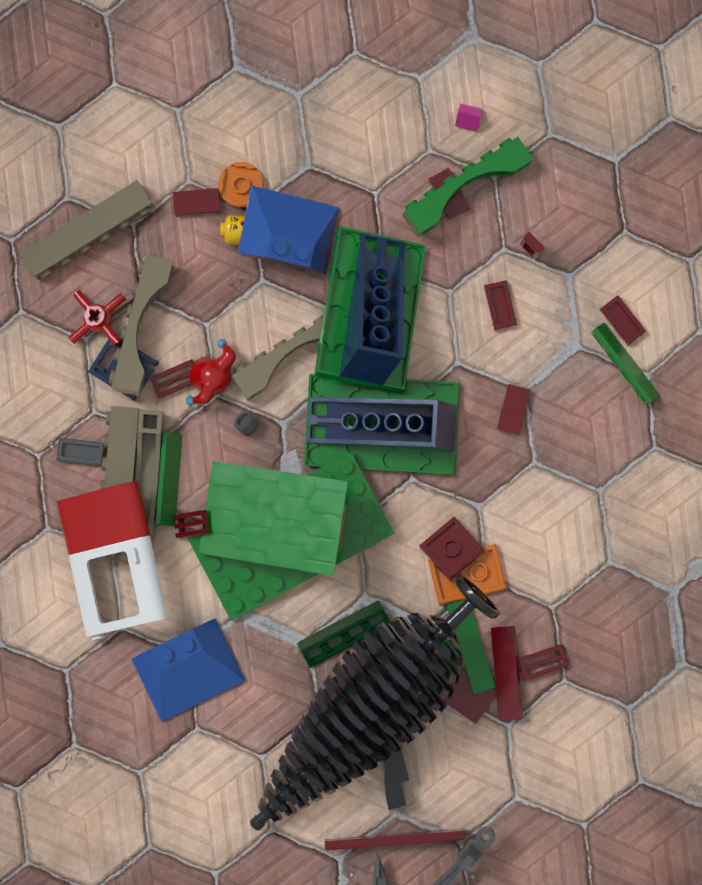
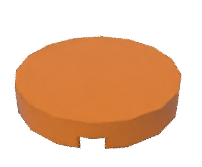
[218,162,264,208]

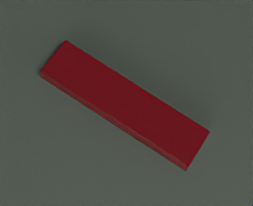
[491,626,523,721]

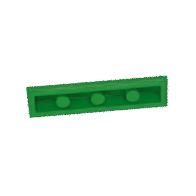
[591,323,659,405]
[155,432,182,526]
[446,600,495,694]

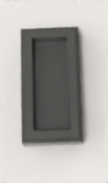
[56,438,105,466]

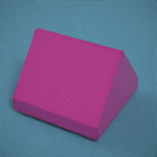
[455,104,482,131]

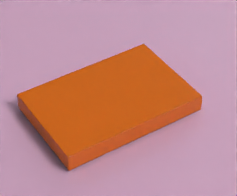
[428,544,506,605]

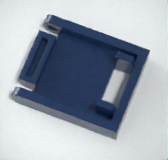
[88,337,159,401]

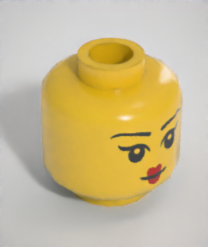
[220,215,245,245]

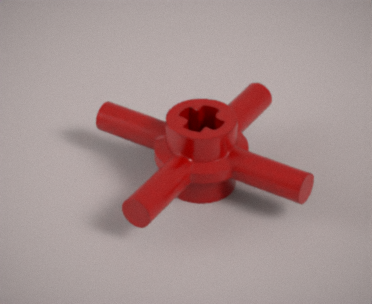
[68,290,127,347]

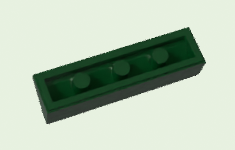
[297,601,392,668]

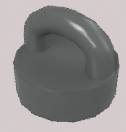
[234,410,259,436]

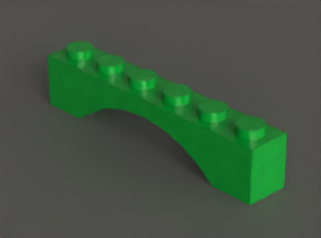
[402,137,533,238]

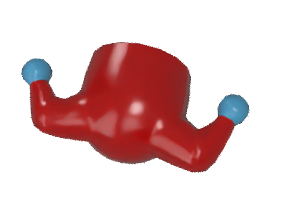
[186,339,237,406]

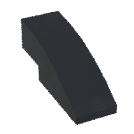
[384,750,409,810]

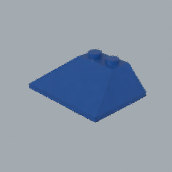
[237,186,339,274]
[132,619,245,722]

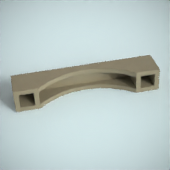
[109,254,174,397]
[232,315,323,401]
[135,409,165,548]

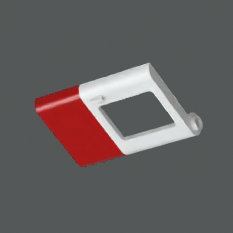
[56,481,168,641]

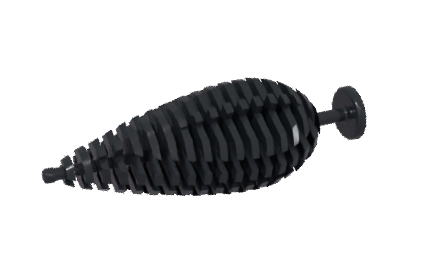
[250,574,500,831]

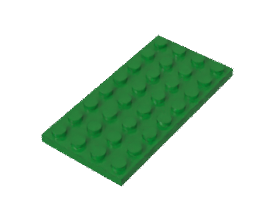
[188,452,395,621]

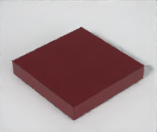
[419,517,485,581]

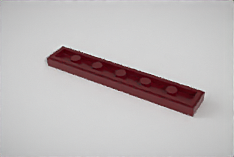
[324,829,465,851]

